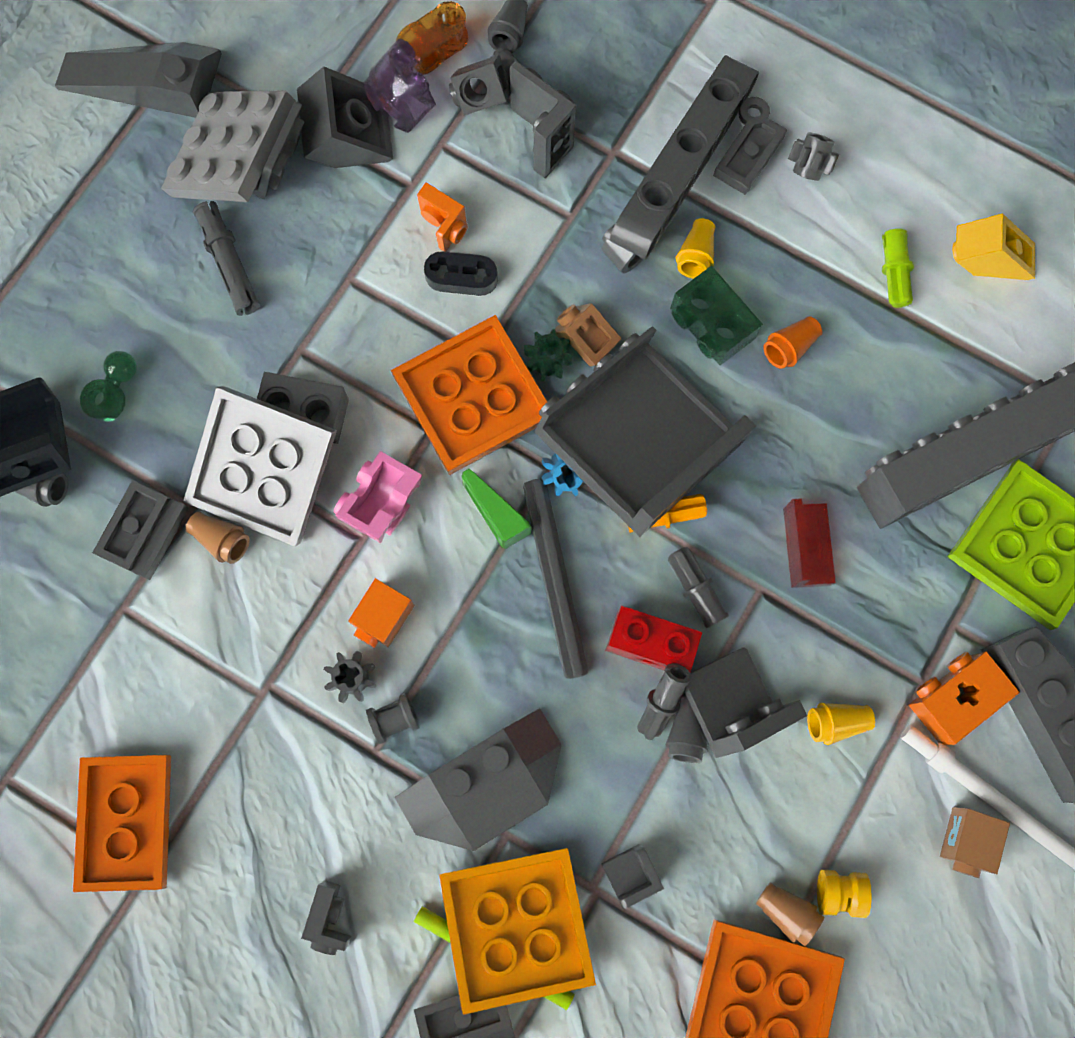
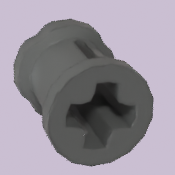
[366,693,420,744]

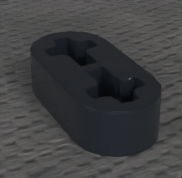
[424,251,498,296]

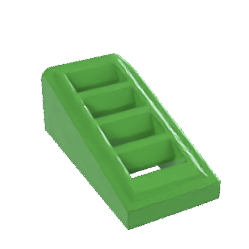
[461,469,532,549]

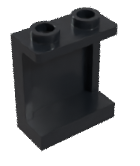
[0,377,71,497]

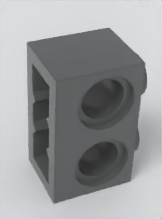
[257,371,349,444]

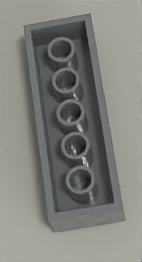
[856,362,1075,529]

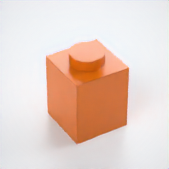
[348,578,415,648]

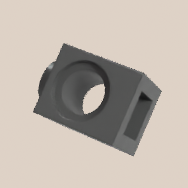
[449,54,510,116]

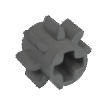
[788,132,839,181]
[323,651,376,703]

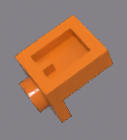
[417,182,468,252]

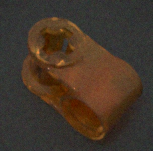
[396,1,468,75]

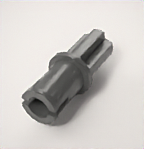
[668,547,729,628]
[637,663,691,740]

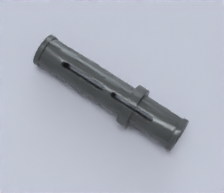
[193,201,260,316]

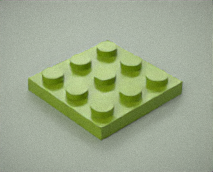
[947,459,1075,630]

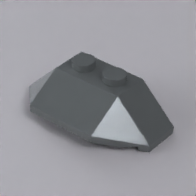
[395,708,562,851]

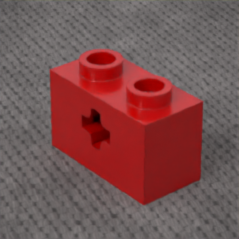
[605,605,703,673]

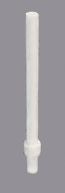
[900,725,1075,869]

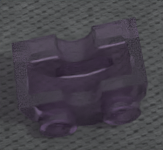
[364,39,436,133]

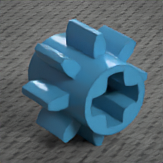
[541,453,585,496]

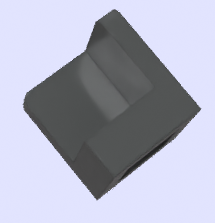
[601,844,664,909]

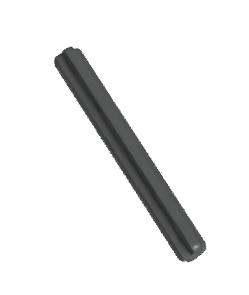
[523,479,588,679]

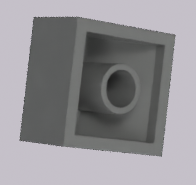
[297,66,393,168]

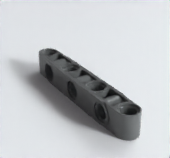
[609,55,759,260]

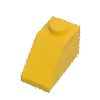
[952,213,1035,280]

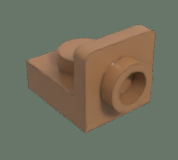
[551,303,622,366]

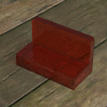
[783,498,836,588]

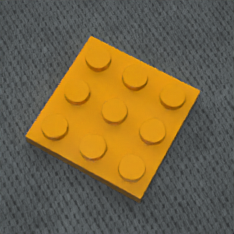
[439,848,596,1015]

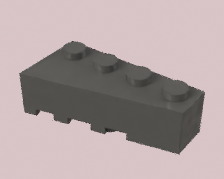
[980,626,1075,803]

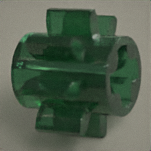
[524,329,573,381]

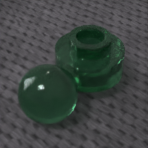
[80,351,137,422]

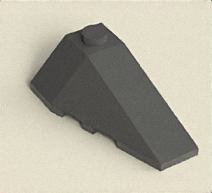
[55,42,222,118]

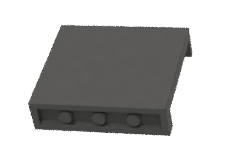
[535,326,756,537]

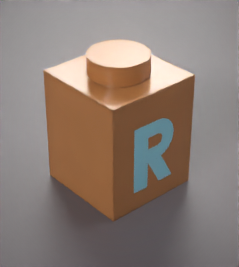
[940,807,1010,879]

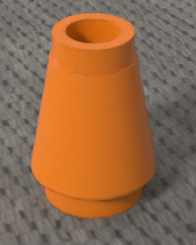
[763,316,822,369]

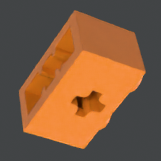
[909,651,1020,745]

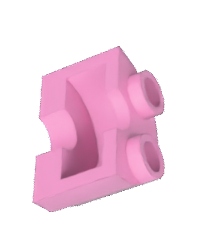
[334,451,422,543]

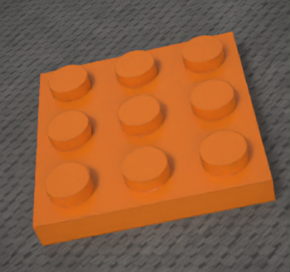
[391,315,547,475]
[685,919,845,1038]

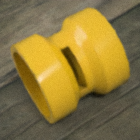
[817,870,872,918]

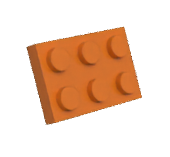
[73,755,171,892]

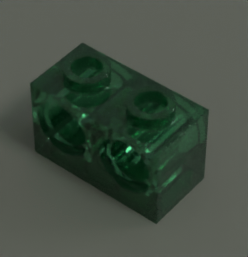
[670,266,763,366]

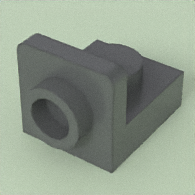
[301,880,352,955]

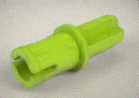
[882,229,914,308]

